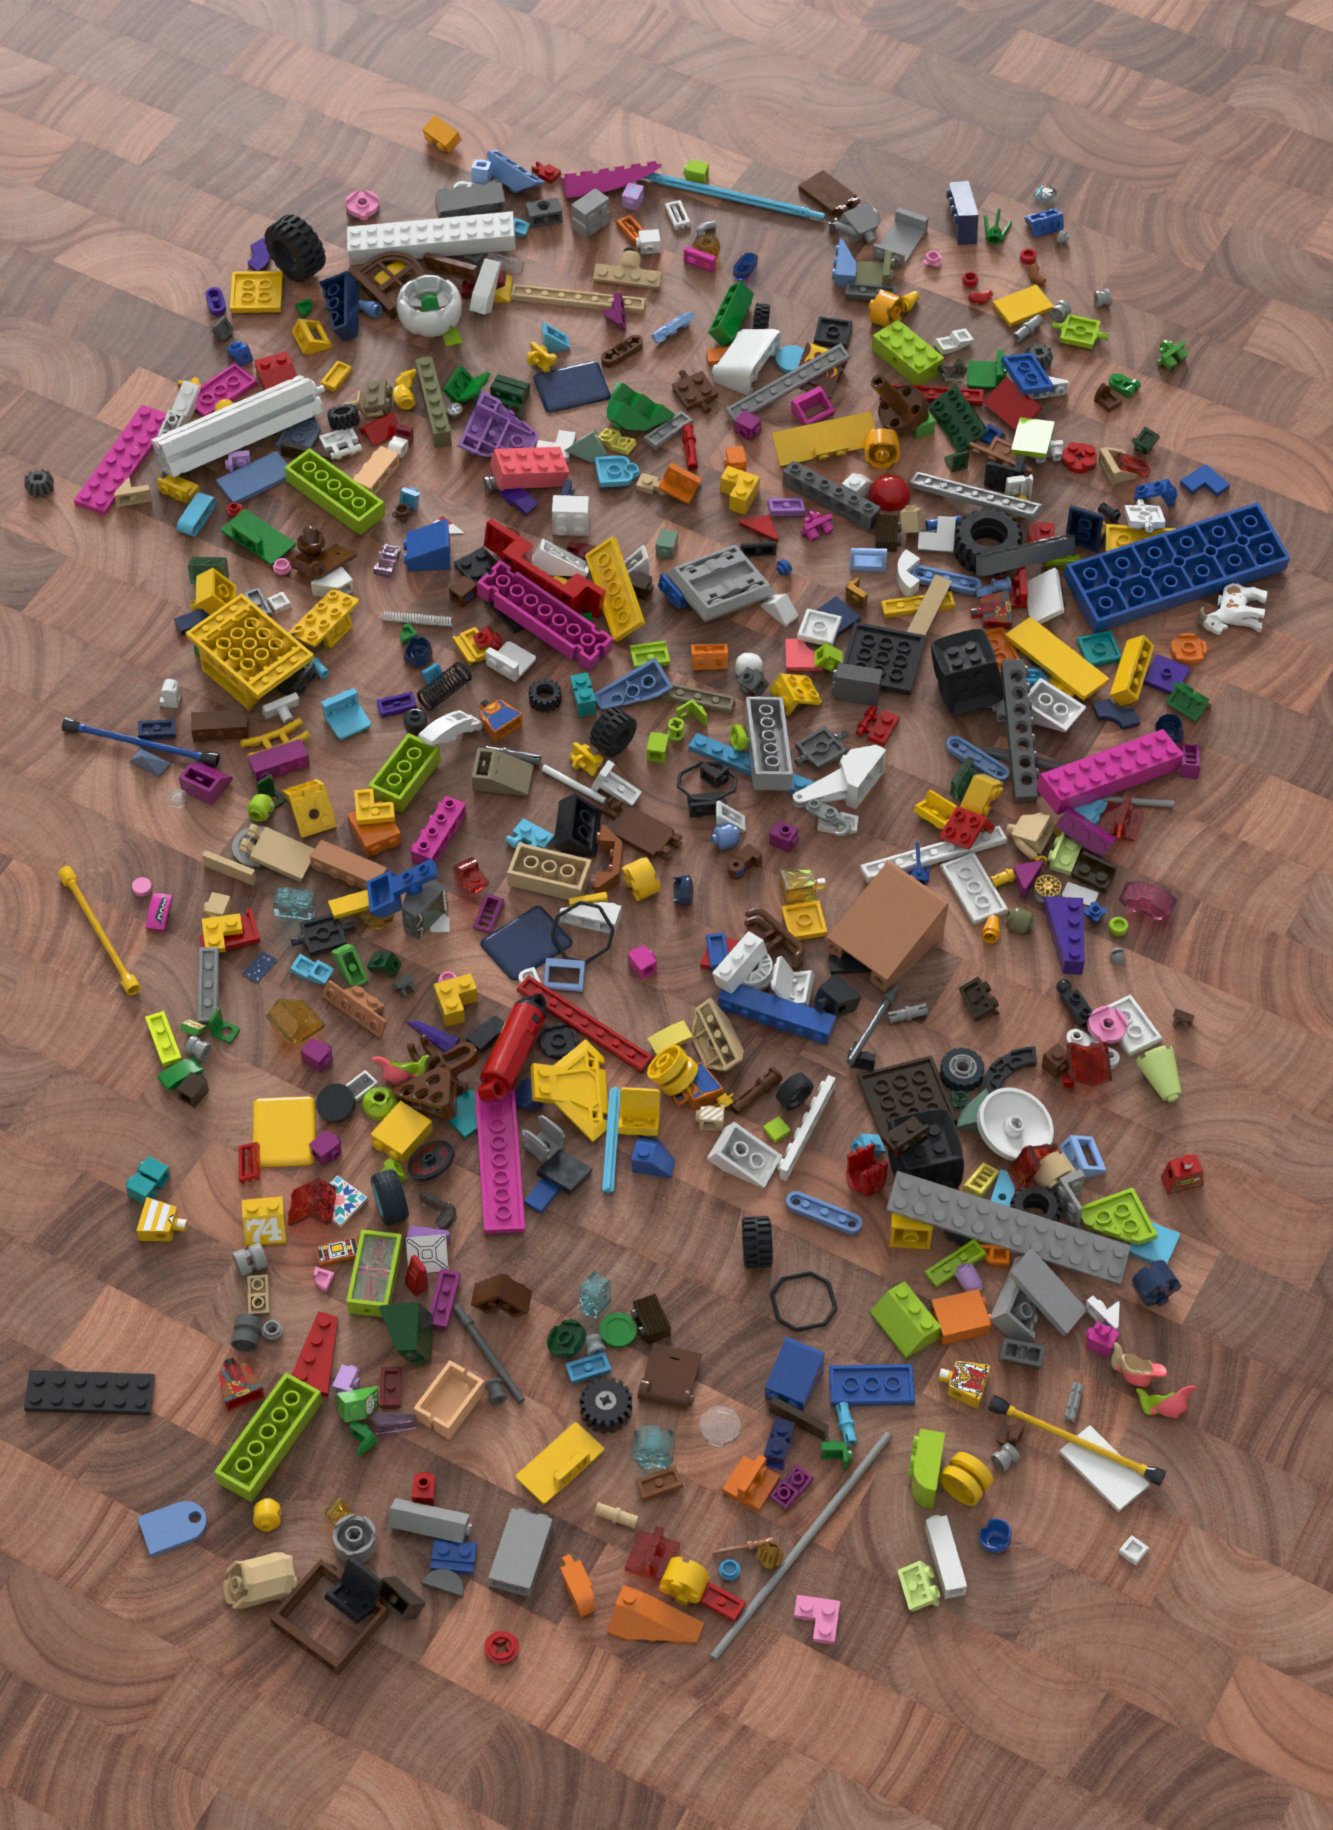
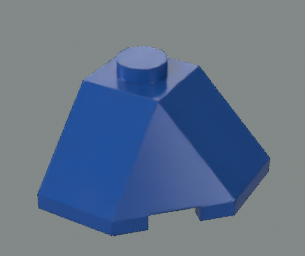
[632,1136,675,1179]

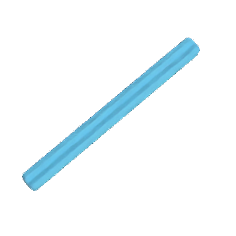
[602,1087,620,1194]

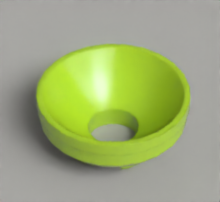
[362,1086,398,1121]

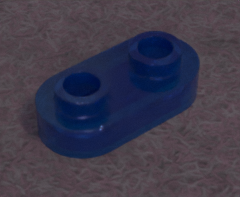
[733,252,758,280]

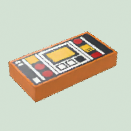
[315,1237,358,1267]

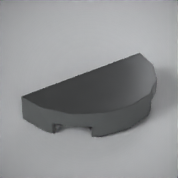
[421,1569,464,1598]

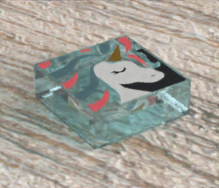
[1033,183,1057,203]

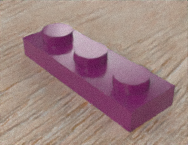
[430,1269,461,1330]

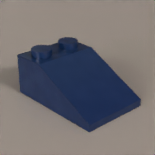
[1066,505,1107,553]

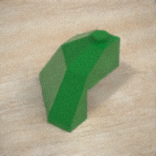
[607,382,675,431]

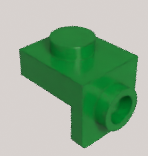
[821,1440,852,1470]

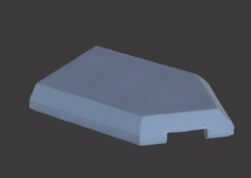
[275,415,321,450]

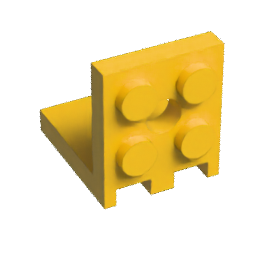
[281,779,337,838]

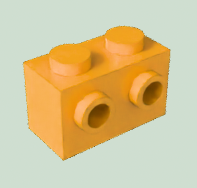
[422,115,462,154]

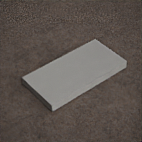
[1008,1248,1087,1336]

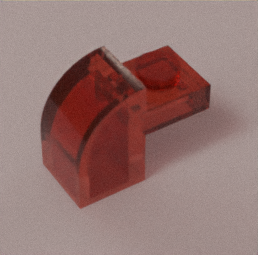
[453,857,489,893]

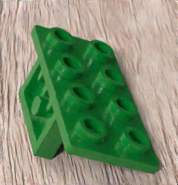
[221,509,296,566]

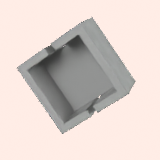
[571,188,610,239]

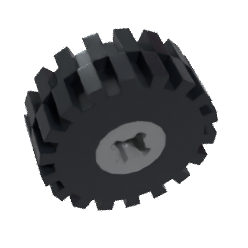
[580,1377,632,1434]

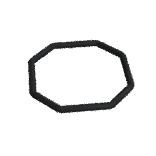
[676,761,738,802]
[551,901,615,964]
[770,1271,837,1331]

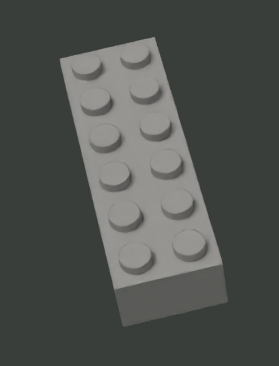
[744,697,793,790]

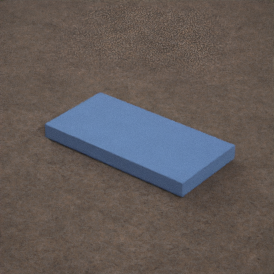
[216,451,288,504]

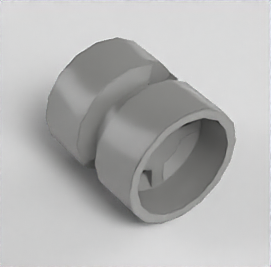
[232,1242,269,1277]

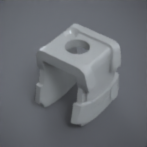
[522,1115,565,1164]

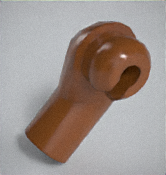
[1028,264,1046,286]

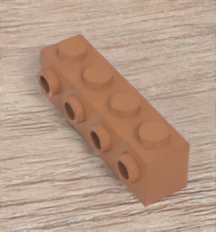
[310,840,388,890]

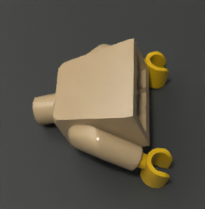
[1006,813,1062,870]

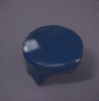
[403,637,433,666]
[1155,714,1184,743]
[673,874,694,905]
[515,1078,545,1112]

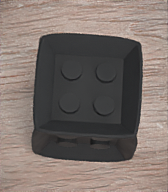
[931,629,1003,714]
[887,1109,964,1188]

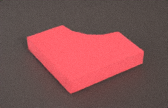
[785,639,823,671]

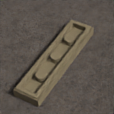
[660,683,736,715]

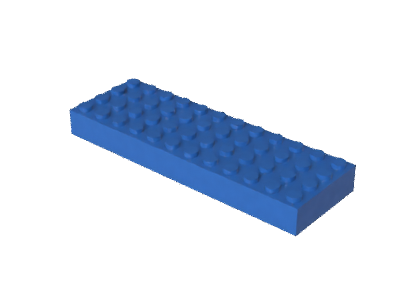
[1063,502,1290,633]

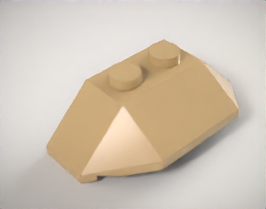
[692,998,744,1072]

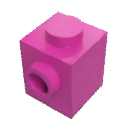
[628,945,657,980]

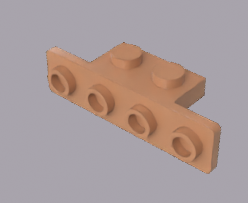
[969,436,1034,477]
[322,980,387,1037]

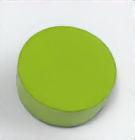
[1109,917,1128,936]

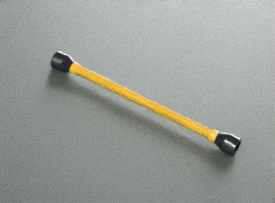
[988,1395,1167,1486]

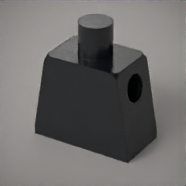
[814,974,862,1016]

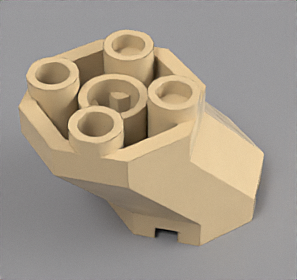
[223,1552,297,1609]

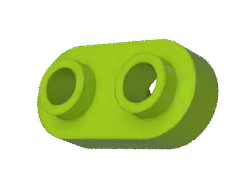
[730,724,749,751]

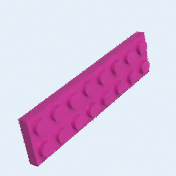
[74,405,167,516]
[475,1090,525,1234]

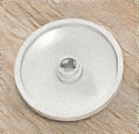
[977,1088,1054,1163]

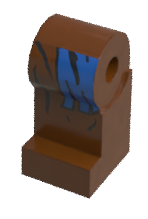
[728,843,762,880]

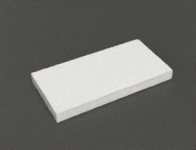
[940,853,1008,926]
[1059,1425,1150,1513]

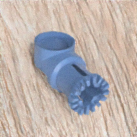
[976,577,1012,598]

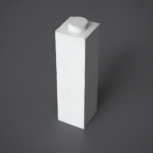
[925,1515,967,1599]

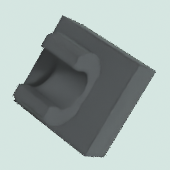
[211,316,234,340]
[391,973,416,997]

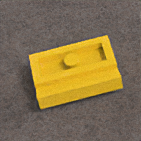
[452,627,489,666]

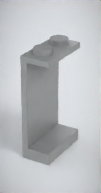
[873,207,928,268]

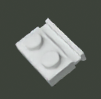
[1005,474,1033,501]

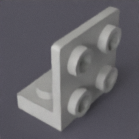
[1056,1169,1085,1228]

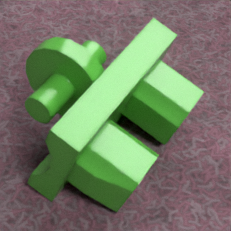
[1156,340,1189,370]

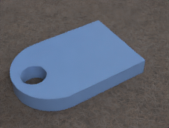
[137,1501,207,1558]

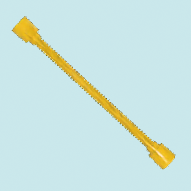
[58,866,141,995]

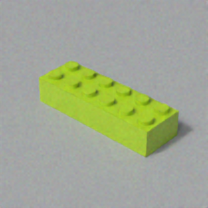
[284,448,385,535]
[214,1372,323,1502]

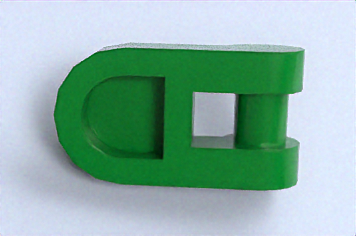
[1109,373,1141,398]

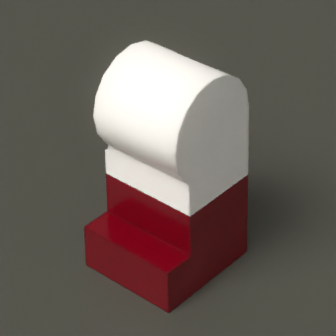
[388,423,414,458]

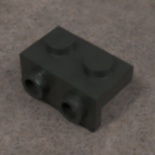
[277,662,317,697]

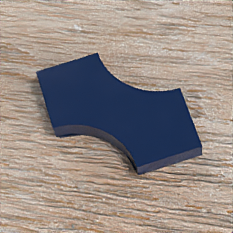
[1092,698,1140,730]

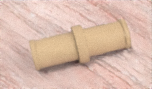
[594,1502,639,1529]

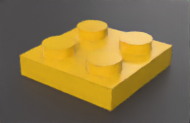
[782,900,828,940]

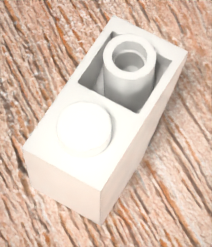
[311,566,354,597]

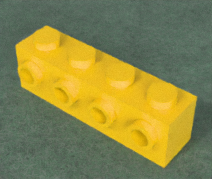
[1110,635,1154,706]

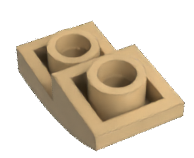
[247,1274,270,1315]

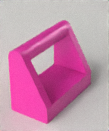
[791,386,835,426]

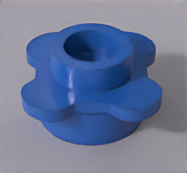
[1084,902,1107,922]

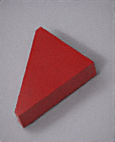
[738,514,778,543]

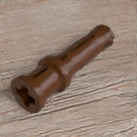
[730,1067,783,1115]

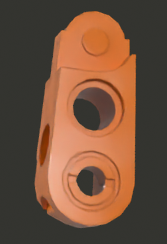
[560,1554,595,1618]

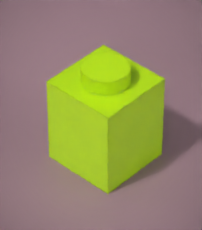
[683,159,709,184]
[647,732,669,763]

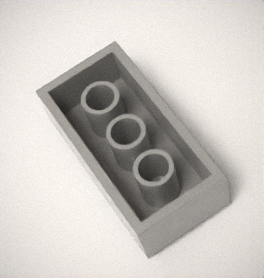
[434,180,505,218]

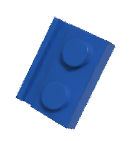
[430,1539,477,1575]

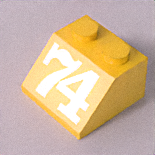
[242,1196,286,1247]

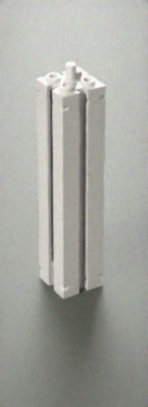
[151,375,325,477]

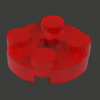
[1062,442,1097,474]

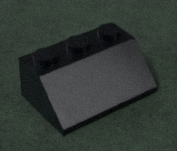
[553,793,602,857]

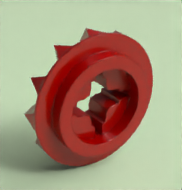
[484,1631,519,1666]

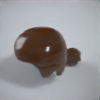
[297,526,325,556]

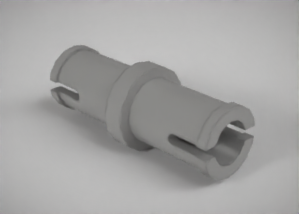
[1012,314,1043,343]
[887,1003,928,1024]

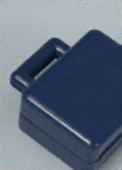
[533,361,611,413]
[480,906,573,981]

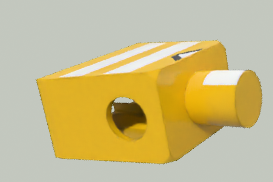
[136,1197,188,1241]

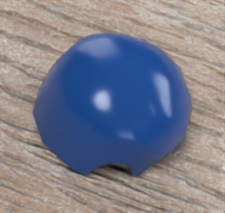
[979,1519,1012,1554]

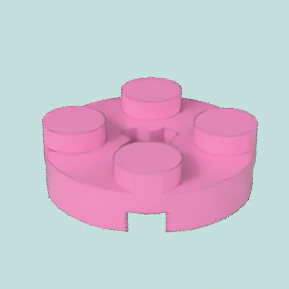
[346,190,379,220]
[1087,1006,1128,1045]

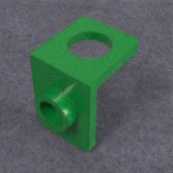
[208,1008,240,1043]

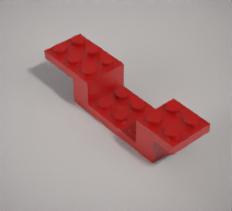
[483,518,606,619]

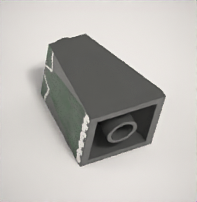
[402,880,448,939]

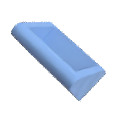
[850,548,887,571]
[544,958,586,992]
[1059,1135,1107,1179]

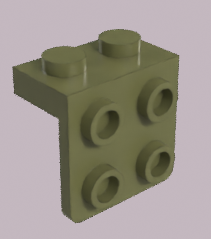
[855,251,894,286]

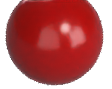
[869,474,911,511]

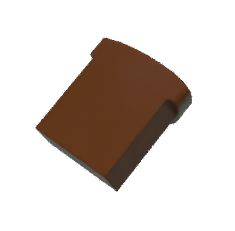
[1094,383,1122,413]

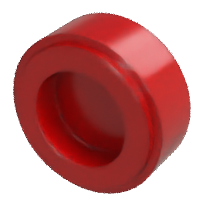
[1020,248,1037,265]

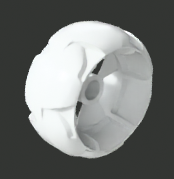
[397,275,462,337]

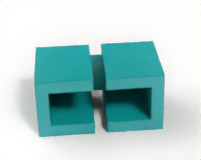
[570,672,596,717]
[126,1156,171,1204]

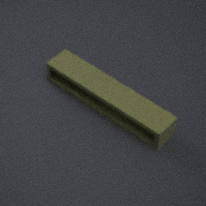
[415,356,452,448]

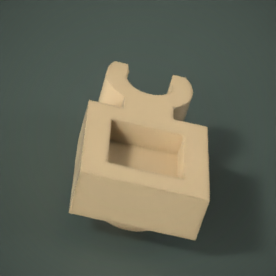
[636,473,666,495]

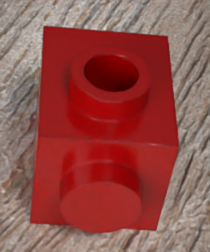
[412,1472,436,1506]

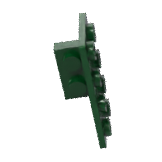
[929,385,987,452]

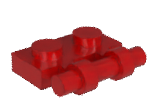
[856,705,900,747]

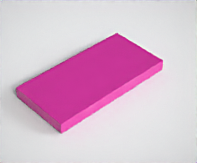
[194,363,258,417]

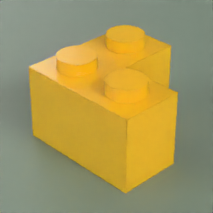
[720,466,760,515]
[960,773,1004,817]
[434,973,478,1028]

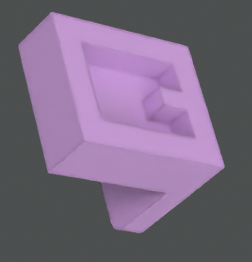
[225,450,251,473]

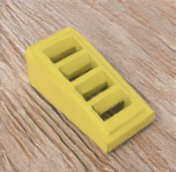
[962,1163,1000,1198]

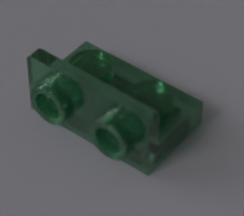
[950,756,981,801]

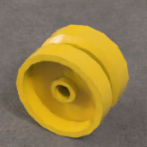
[647,1045,698,1096]
[938,1452,994,1506]

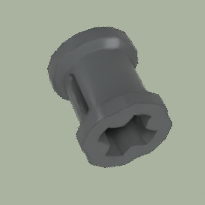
[485,1378,508,1405]

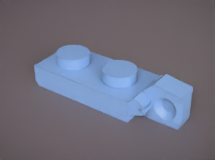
[651,312,695,344]

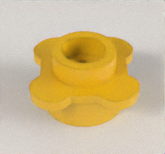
[713,1093,734,1107]

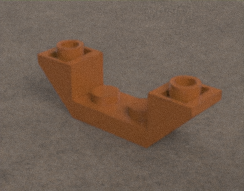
[591,825,623,894]

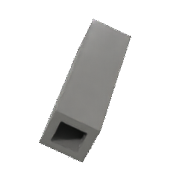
[388,1498,472,1543]

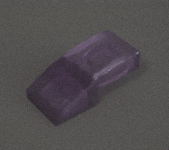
[373,544,401,578]

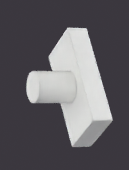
[262,692,299,724]

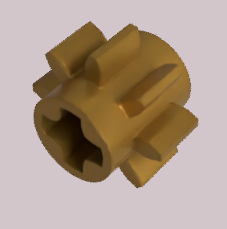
[756,1542,784,1569]

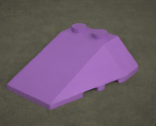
[457,391,539,457]

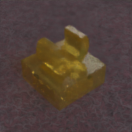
[323,1497,353,1526]

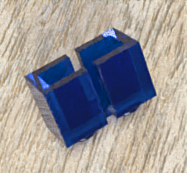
[764,1417,795,1471]

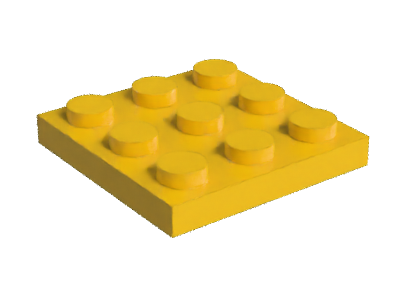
[230,271,283,313]

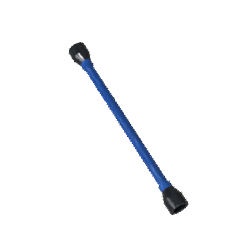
[62,717,220,768]

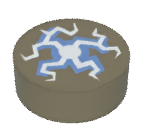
[445,402,463,419]

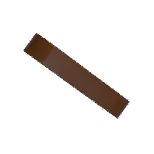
[601,335,643,368]

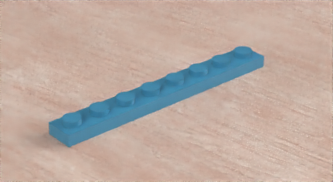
[688,733,815,794]

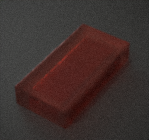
[1115,452,1151,477]

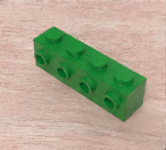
[708,281,754,346]

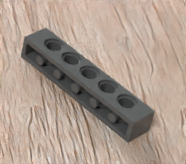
[782,461,881,532]

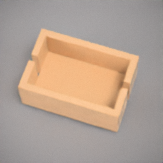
[414,1360,485,1440]

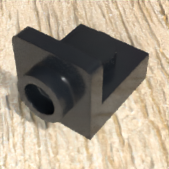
[700,762,729,789]
[848,1041,876,1071]

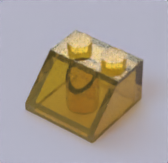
[266,999,325,1043]

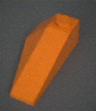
[607,1585,705,1644]

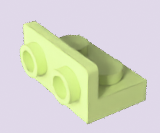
[1047,832,1083,876]
[897,1560,940,1612]

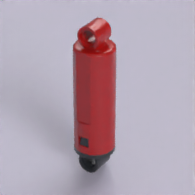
[478,993,547,1103]

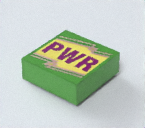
[180,1019,207,1036]

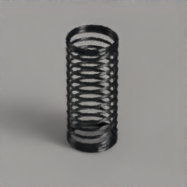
[417,661,472,711]

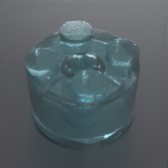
[631,1425,676,1469]

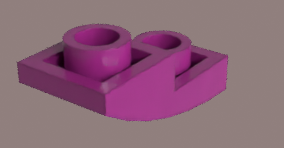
[770,1464,814,1509]

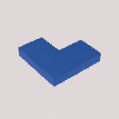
[1180,464,1230,497]

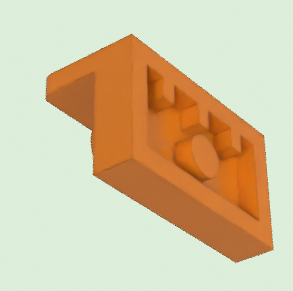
[691,643,728,670]

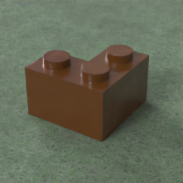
[471,1273,532,1318]

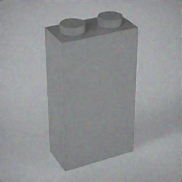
[488,1508,553,1597]

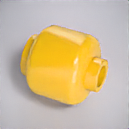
[253,1498,281,1531]

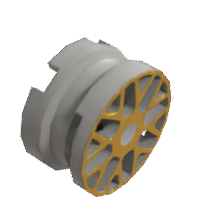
[1033,875,1061,904]

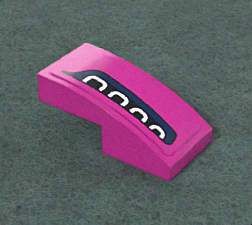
[145,893,173,931]

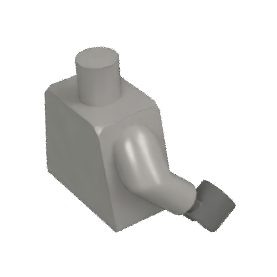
[828,201,880,244]

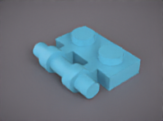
[505,818,554,849]

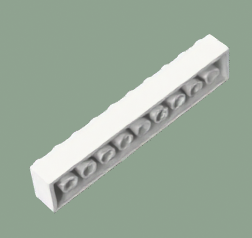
[347,212,516,265]

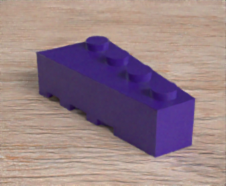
[1043,896,1085,975]

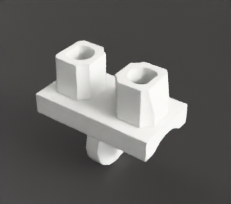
[1031,440,1063,463]

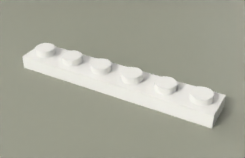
[777,1075,836,1181]

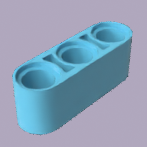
[177,492,216,537]

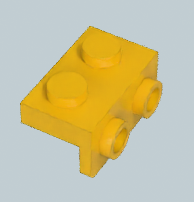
[913,790,957,830]

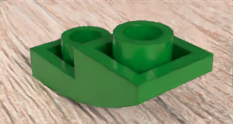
[157,1057,204,1091]

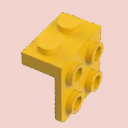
[769,673,822,716]
[618,1087,660,1137]

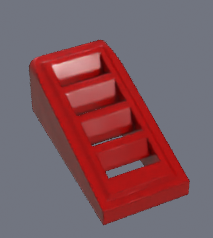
[405,1254,428,1296]

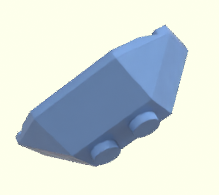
[487,150,545,193]

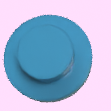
[719,1559,740,1581]

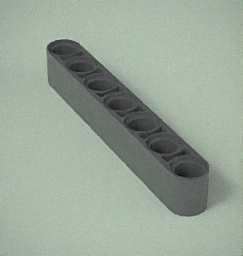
[976,534,1076,576]

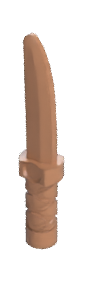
[712,1537,774,1554]

